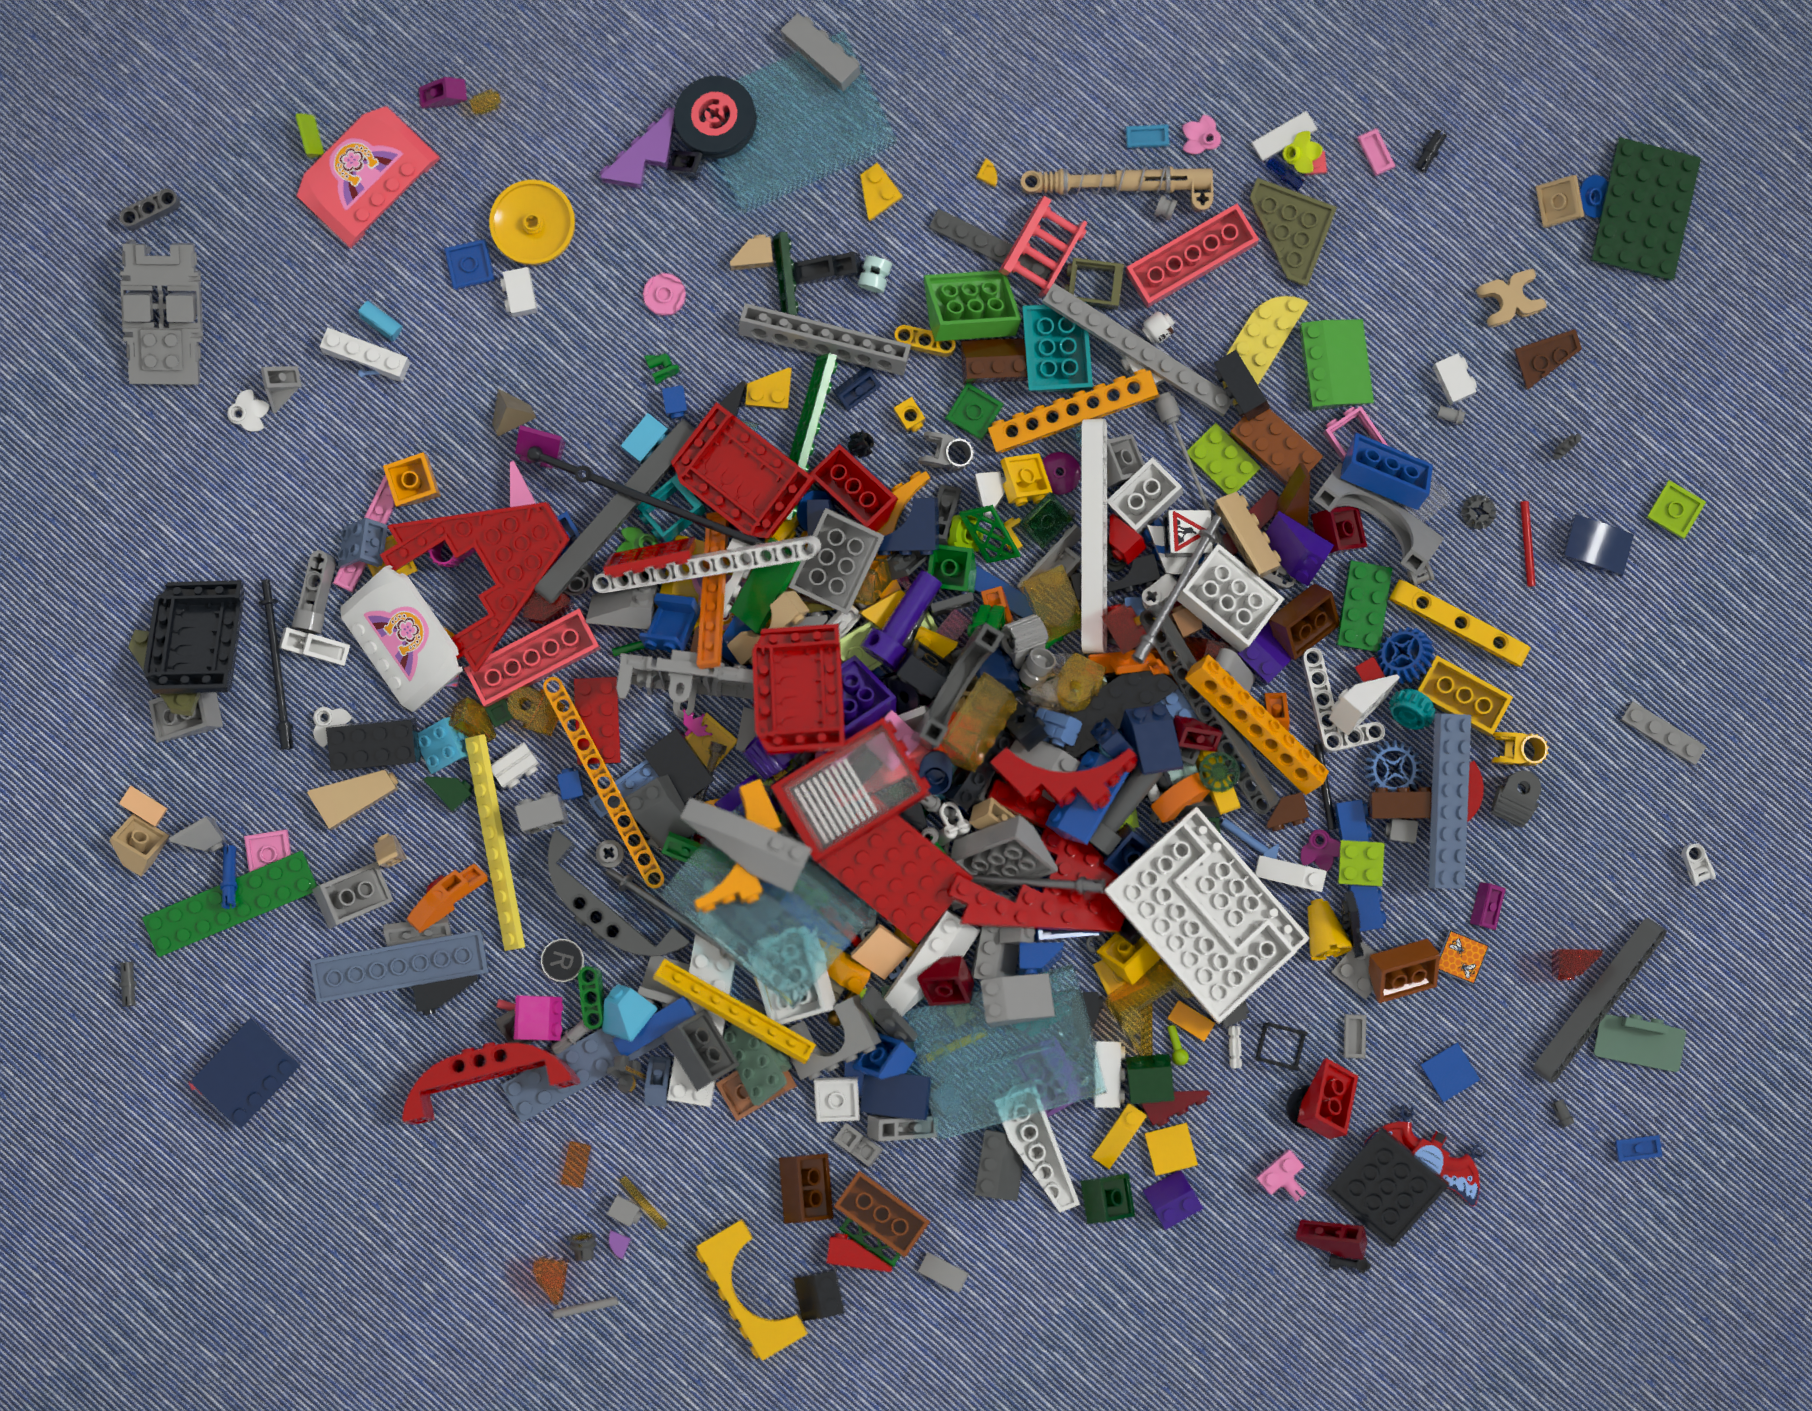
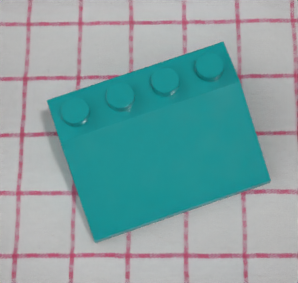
[1022,302,1093,393]

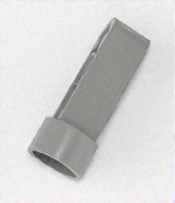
[292,550,336,634]

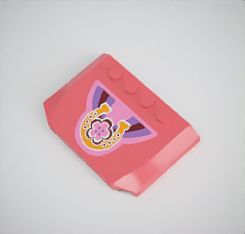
[297,106,440,249]

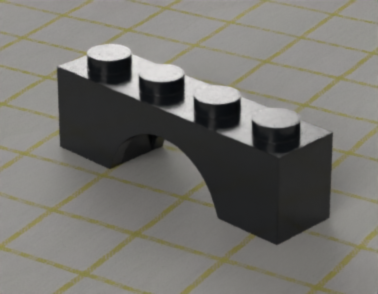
[1070,554,1160,603]

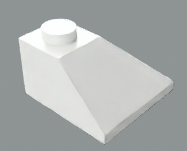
[975,471,1006,518]

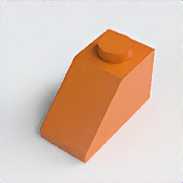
[1264,693,1290,732]

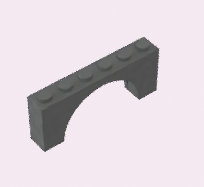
[911,623,1004,749]

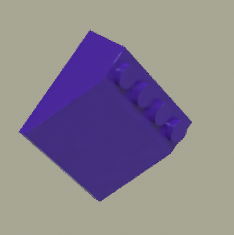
[823,655,896,753]

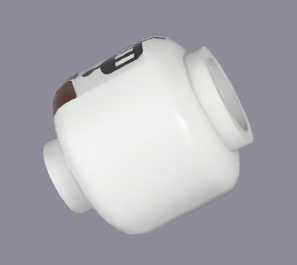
[1142,311,1174,343]

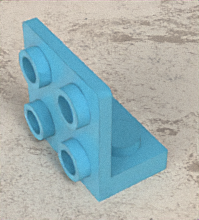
[418,715,469,774]

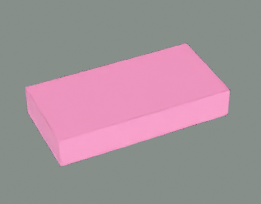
[1357,128,1395,176]

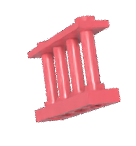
[998,196,1088,298]

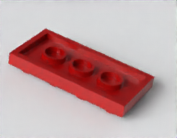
[574,677,621,765]

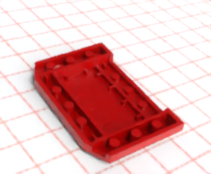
[671,402,816,539]
[752,624,845,755]

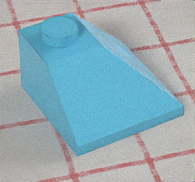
[602,984,657,1042]

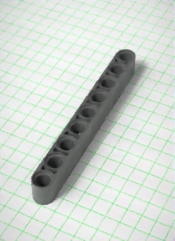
[1533,918,1667,1083]

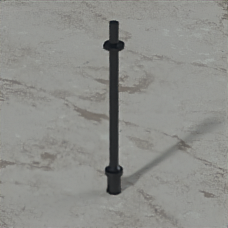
[259,579,294,750]

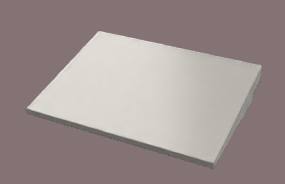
[1104,807,1310,1023]

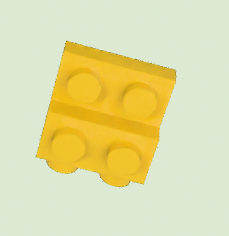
[1000,453,1052,507]

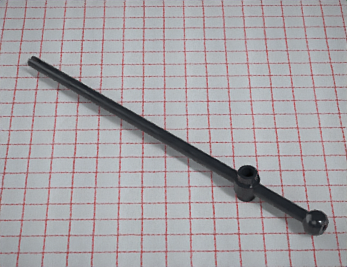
[527,446,766,546]

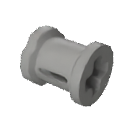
[1407,563,1435,587]

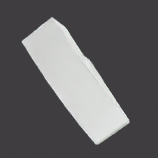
[279,627,350,666]

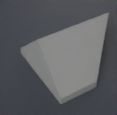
[261,366,302,414]

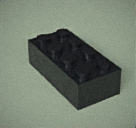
[326,717,421,771]

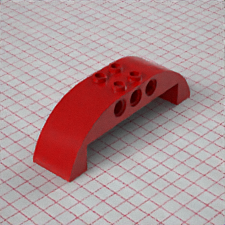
[402,1042,581,1125]

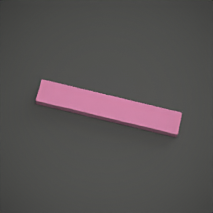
[333,474,395,593]

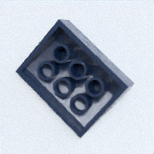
[190,1018,301,1129]

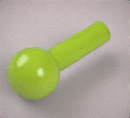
[1167,1025,1189,1066]

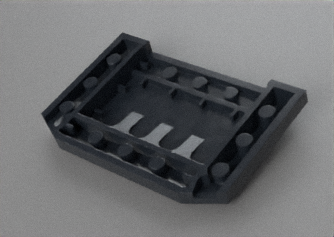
[143,580,244,694]

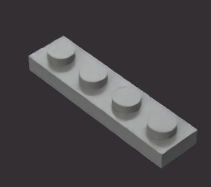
[1620,701,1706,765]

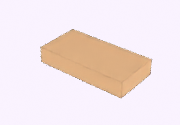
[119,785,168,827]

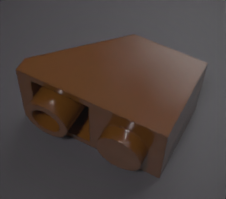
[1265,792,1310,832]

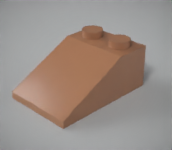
[716,1070,797,1121]

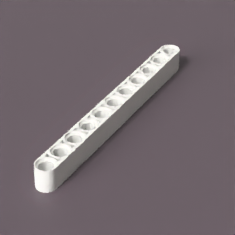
[1081,419,1107,654]
[592,536,821,593]

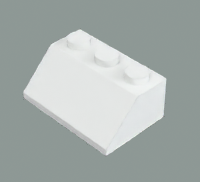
[1107,457,1183,534]
[1093,1041,1125,1108]

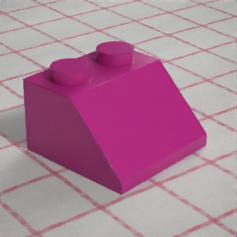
[514,995,563,1041]

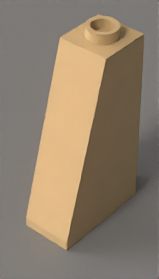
[307,770,399,830]

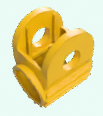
[1491,732,1549,767]

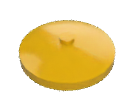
[489,180,575,265]

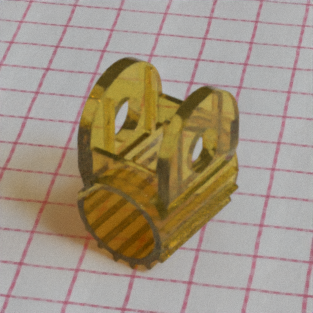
[1057,652,1106,712]
[508,687,566,736]

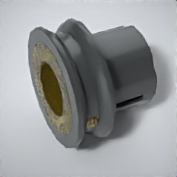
[568,1232,597,1261]

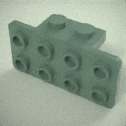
[1594,1014,1686,1072]
[723,1024,792,1106]

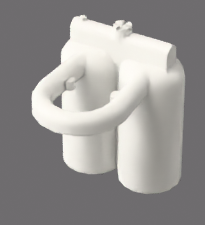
[937,801,971,846]

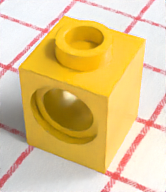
[894,397,925,433]

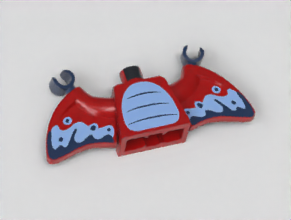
[1364,1105,1485,1206]

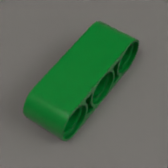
[578,966,605,1029]

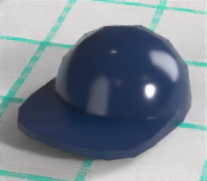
[919,751,953,795]

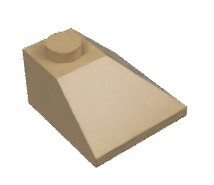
[110,814,170,877]

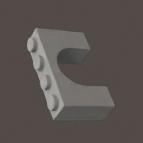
[788,995,881,1081]

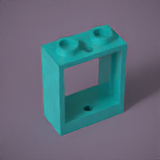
[637,474,707,542]

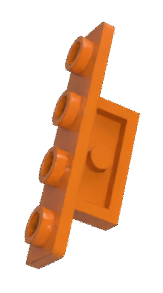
[1086,648,1165,675]

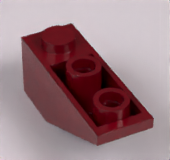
[1140,1090,1210,1127]

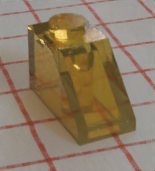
[449,697,496,743]

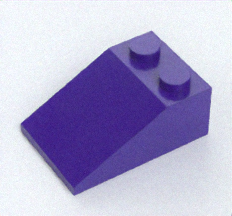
[1265,511,1334,587]
[1237,622,1292,686]

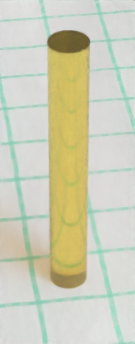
[619,1176,668,1230]

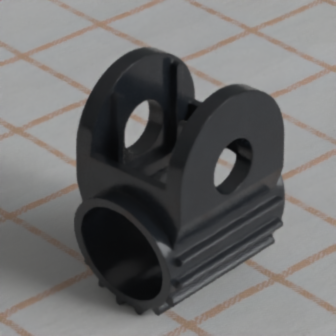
[878,671,934,715]

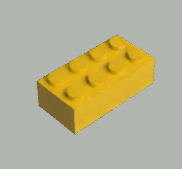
[1416,656,1513,737]

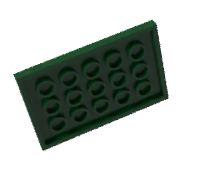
[1590,137,1701,281]

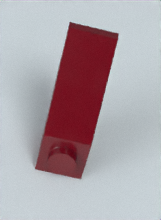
[1295,1220,1368,1260]

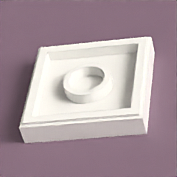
[814,1077,860,1122]

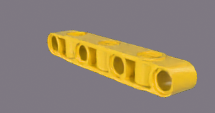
[1389,579,1531,667]

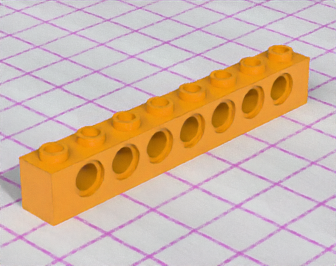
[988,369,1160,454]
[1185,654,1329,795]

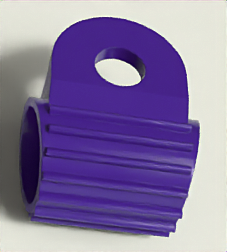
[743,735,797,780]

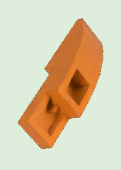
[407,863,488,933]

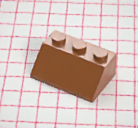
[1368,938,1440,1004]

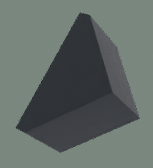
[666,150,704,181]

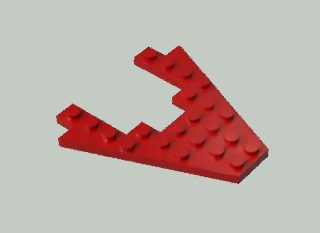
[380,502,570,672]
[947,780,1125,933]

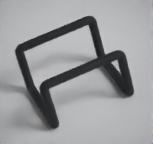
[1255,1022,1308,1071]

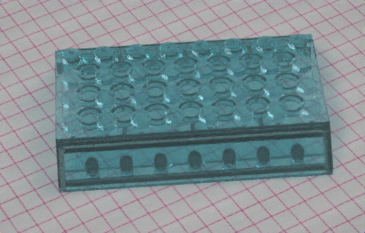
[661,803,879,1009]

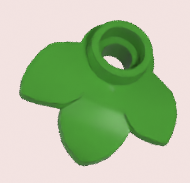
[616,527,658,552]

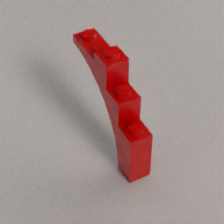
[991,747,1138,811]

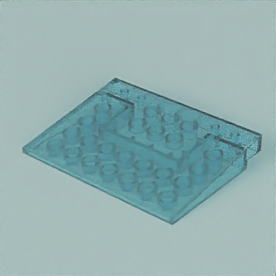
[701,31,897,214]
[906,964,1107,1140]

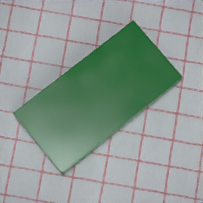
[730,537,802,634]

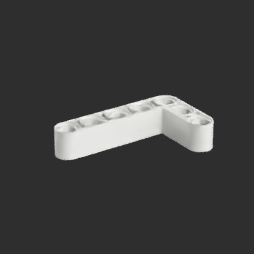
[1301,648,1385,752]

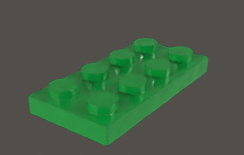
[1336,560,1393,653]

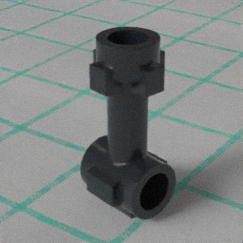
[1329,1254,1371,1274]

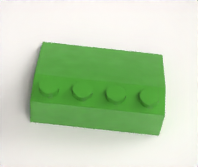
[923,270,1022,341]
[1299,319,1374,411]

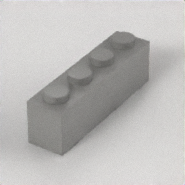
[780,13,861,91]

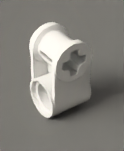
[1142,574,1177,609]
[1681,844,1716,887]

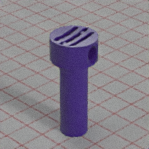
[860,570,942,670]

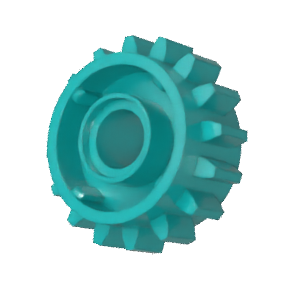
[1389,689,1436,730]

